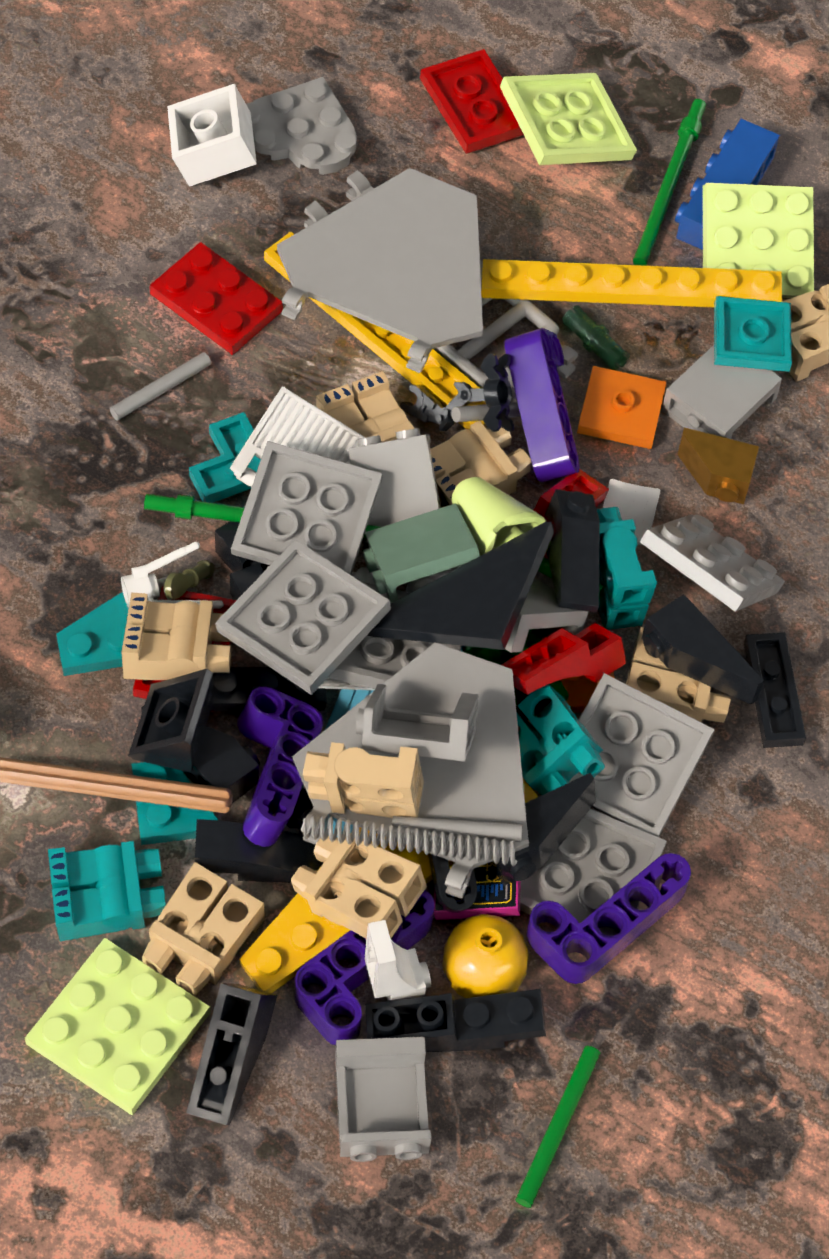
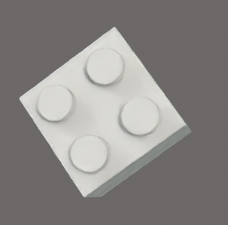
[167,84,257,187]

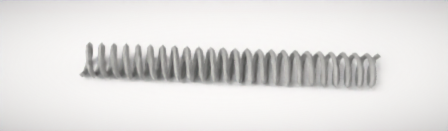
[303,814,517,867]

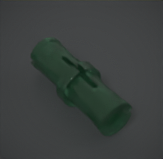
[562,305,630,371]

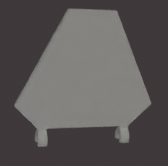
[277,168,483,373]
[292,642,529,899]

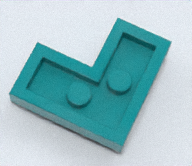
[189,412,261,503]

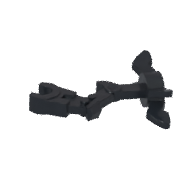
[399,353,514,432]

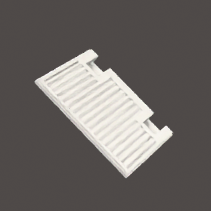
[230,386,365,488]

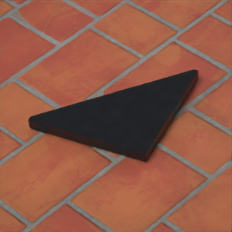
[367,522,554,650]

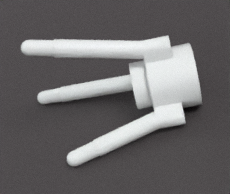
[121,542,224,609]

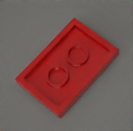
[420,49,524,154]
[150,242,283,355]

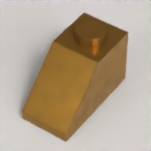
[677,427,759,504]

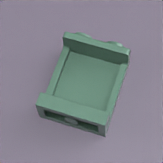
[362,503,480,604]

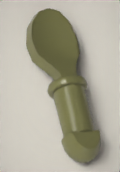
[163,560,215,600]

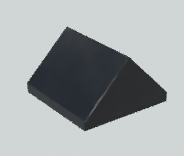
[128,669,213,773]

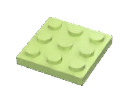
[500,73,637,165]
[703,183,814,298]
[25,938,210,1115]

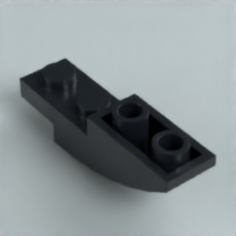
[365,989,546,1052]

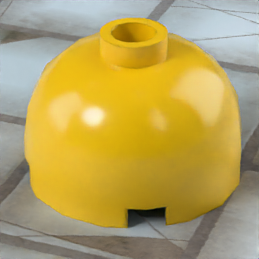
[442,914,528,998]

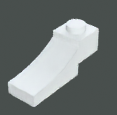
[365,920,431,1001]

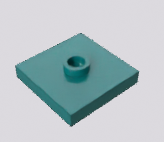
[714,296,792,372]

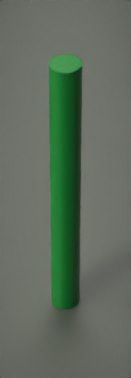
[515,1046,601,1208]

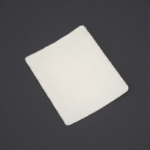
[603,479,660,545]

